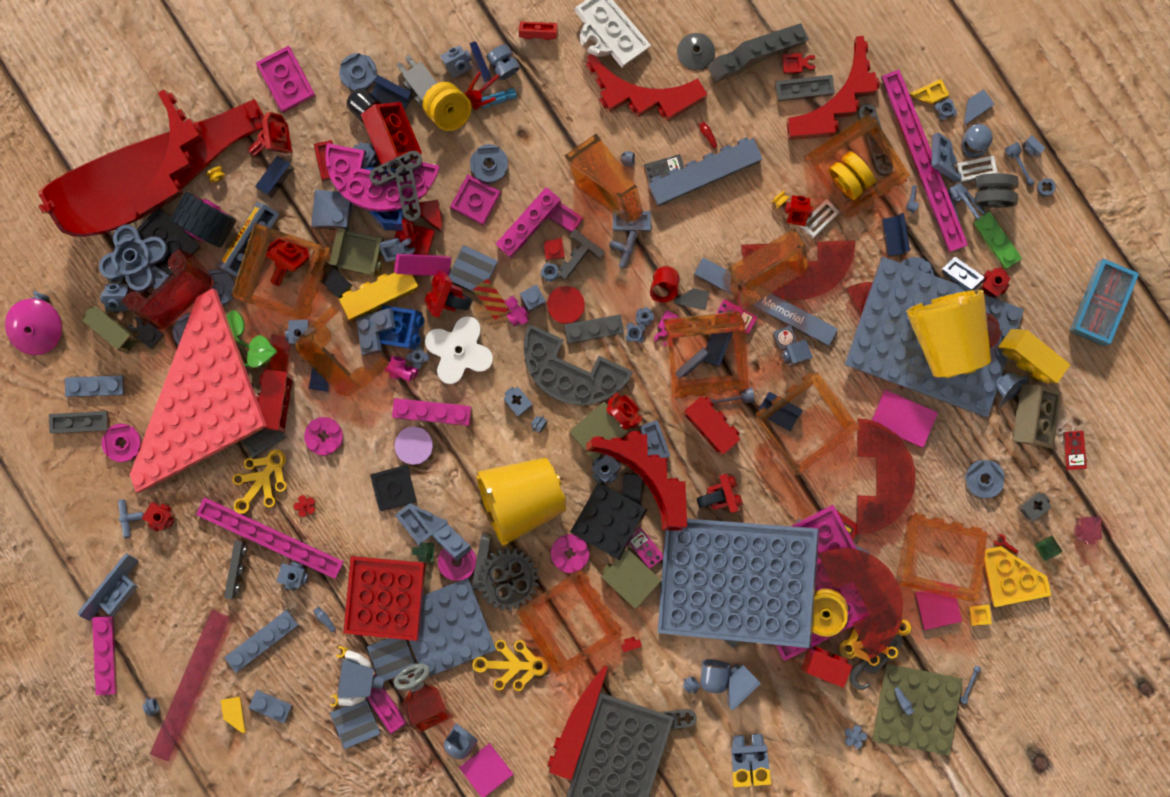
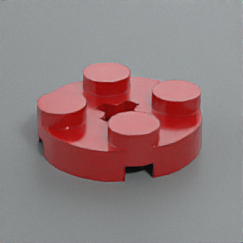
[606,393,642,430]

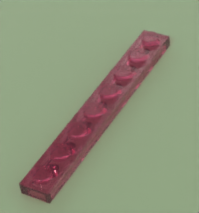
[150,609,230,762]

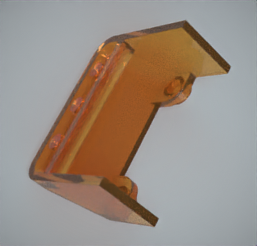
[295,305,390,396]

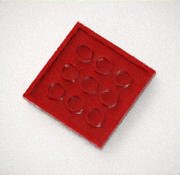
[343,556,426,641]

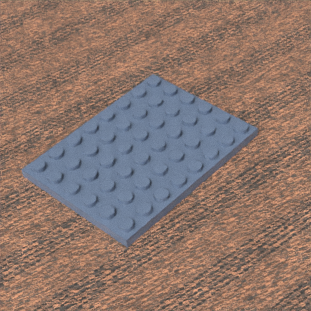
[844,257,1024,417]
[657,519,819,648]

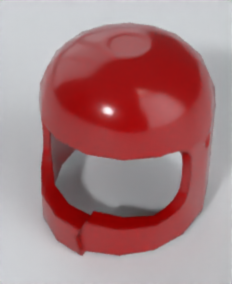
[650,266,680,303]

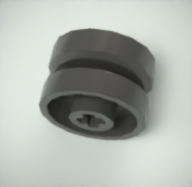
[975,173,1019,208]

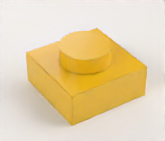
[969,605,992,626]

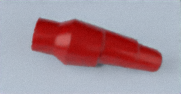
[698,121,718,148]

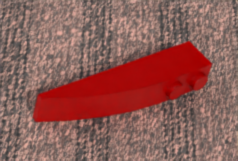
[547,665,608,780]

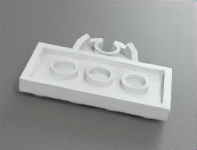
[574,0,651,68]

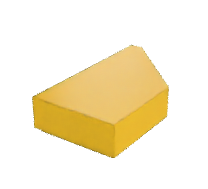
[909,79,950,105]
[221,696,246,733]

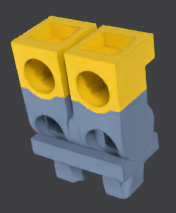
[730,734,771,787]

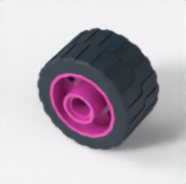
[170,192,236,248]

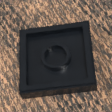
[370,465,417,512]

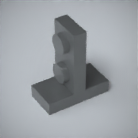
[559,229,605,281]

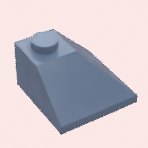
[311,190,352,231]
[727,664,761,711]

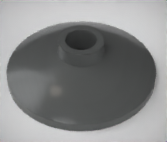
[677,33,715,70]

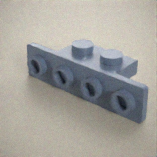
[77,553,139,621]

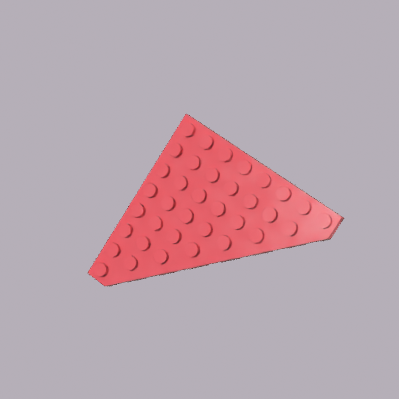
[130,288,267,493]

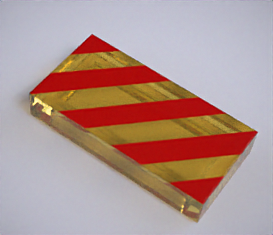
[472,278,510,320]

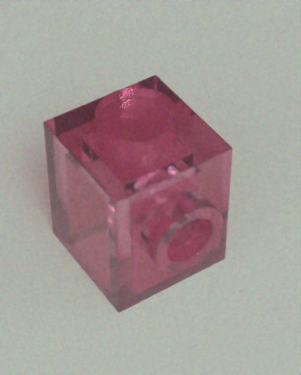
[1074,516,1102,544]

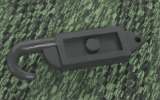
[850,626,904,690]

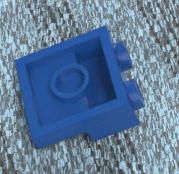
[379,305,425,350]

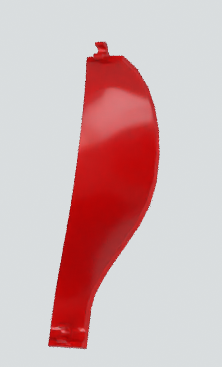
[38,99,264,237]

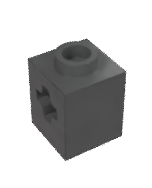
[1017,492,1051,522]

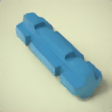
[481,88,517,108]

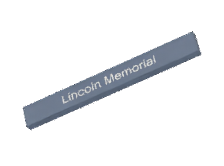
[694,258,838,346]

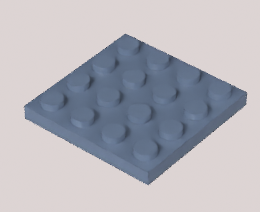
[409,578,496,677]

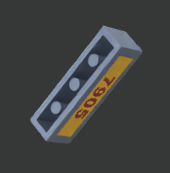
[216,201,279,279]

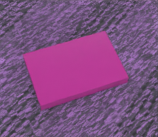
[256,46,316,113]
[869,390,938,448]

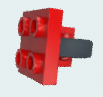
[425,270,472,318]
[696,473,743,513]

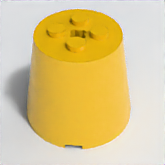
[906,290,991,378]
[476,457,566,545]

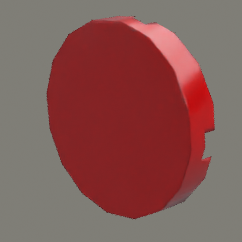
[547,286,585,324]

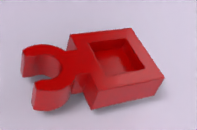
[782,53,816,74]

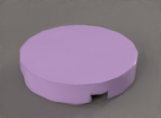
[394,426,433,465]

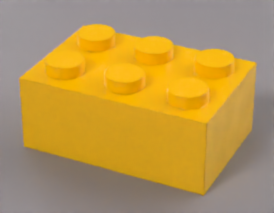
[998,329,1071,384]

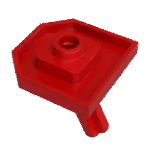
[248,112,292,157]
[394,219,436,255]
[262,238,310,286]

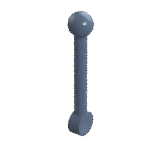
[960,666,981,704]

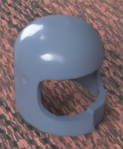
[961,124,993,159]
[700,659,730,694]
[443,723,478,760]

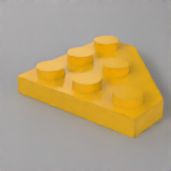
[981,546,1052,607]

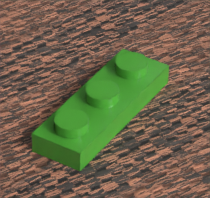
[973,211,1022,270]

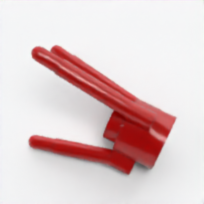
[464,71,500,110]

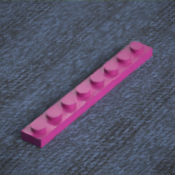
[196,497,344,579]

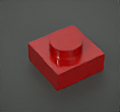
[543,238,565,261]
[621,636,642,652]

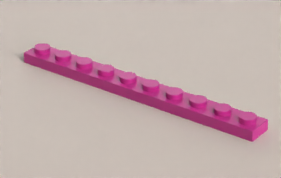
[881,69,968,253]

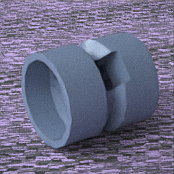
[486,44,521,80]

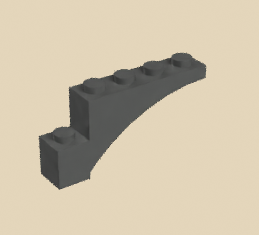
[707,23,809,83]

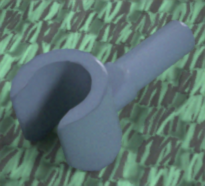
[906,185,919,213]

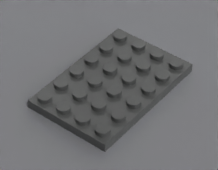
[566,692,674,797]

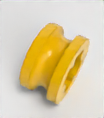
[206,166,226,183]
[771,190,790,209]

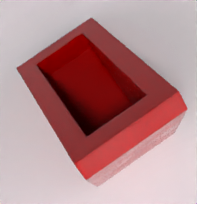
[409,200,443,232]

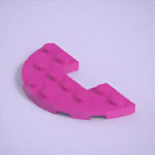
[326,143,440,212]

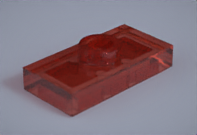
[268,334,290,372]

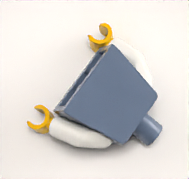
[330,646,384,707]

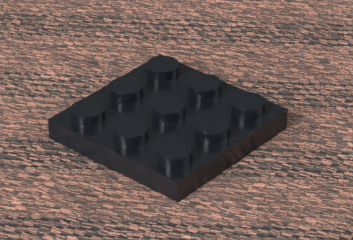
[133,208,200,279]
[570,483,648,560]

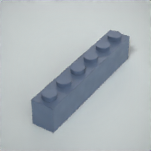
[648,137,763,207]

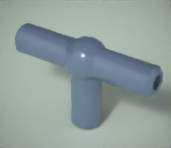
[609,231,638,268]
[118,499,144,538]

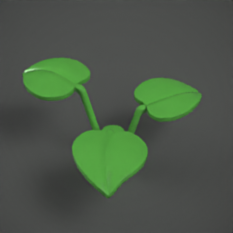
[226,310,277,368]

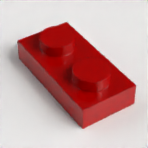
[519,21,557,40]

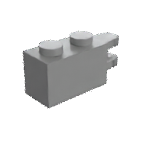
[396,55,437,106]

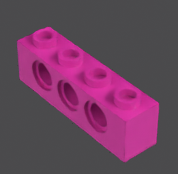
[496,187,562,259]

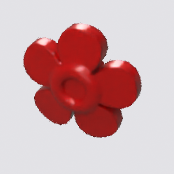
[293,495,315,517]

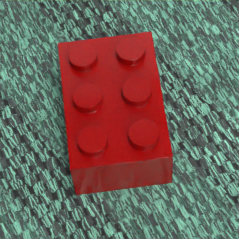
[360,102,422,165]
[257,369,293,433]
[682,396,740,456]
[800,646,852,688]

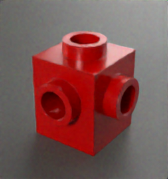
[784,195,813,227]
[978,268,1011,299]
[141,502,175,532]

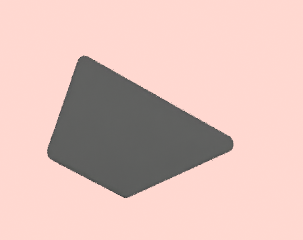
[673,288,709,310]

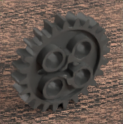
[477,547,540,611]

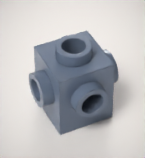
[440,45,472,79]
[353,142,379,168]
[100,284,132,312]
[285,320,314,349]
[591,455,621,485]
[277,562,309,591]

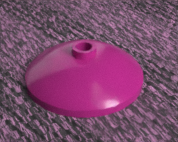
[5,298,63,355]

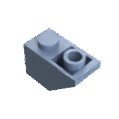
[781,340,813,367]

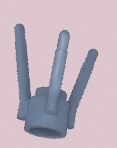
[948,183,986,223]

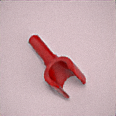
[994,534,1019,554]

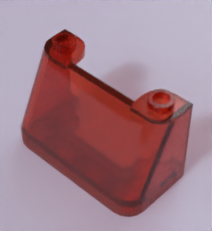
[121,249,213,329]

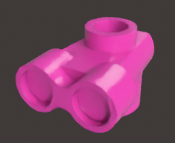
[504,295,530,327]
[385,356,418,382]

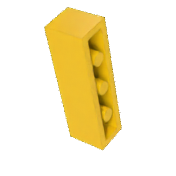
[339,273,419,322]

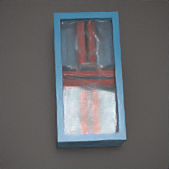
[1069,259,1139,346]

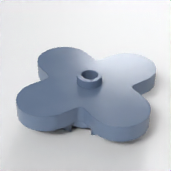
[99,225,168,292]

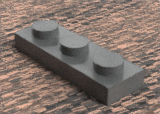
[775,75,835,102]
[564,314,624,344]
[49,411,109,434]
[224,540,247,599]

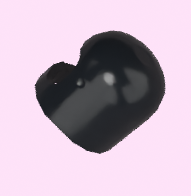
[347,88,381,124]

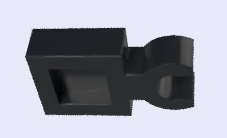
[128,317,164,350]

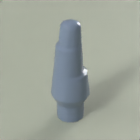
[313,606,336,632]
[894,687,914,715]

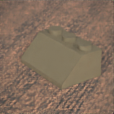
[1013,384,1062,449]

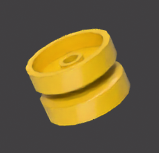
[422,82,472,131]
[828,151,876,201]
[812,589,848,637]

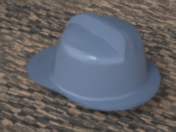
[996,372,1029,407]

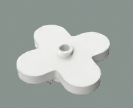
[425,316,493,384]

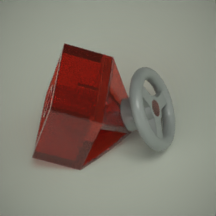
[394,663,454,733]

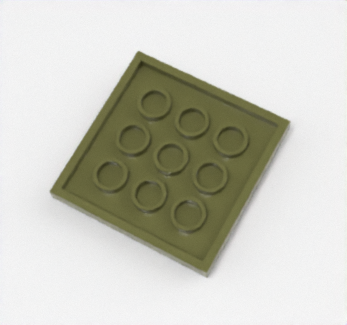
[872,663,963,756]

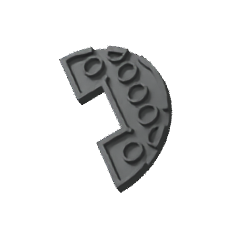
[524,324,633,405]

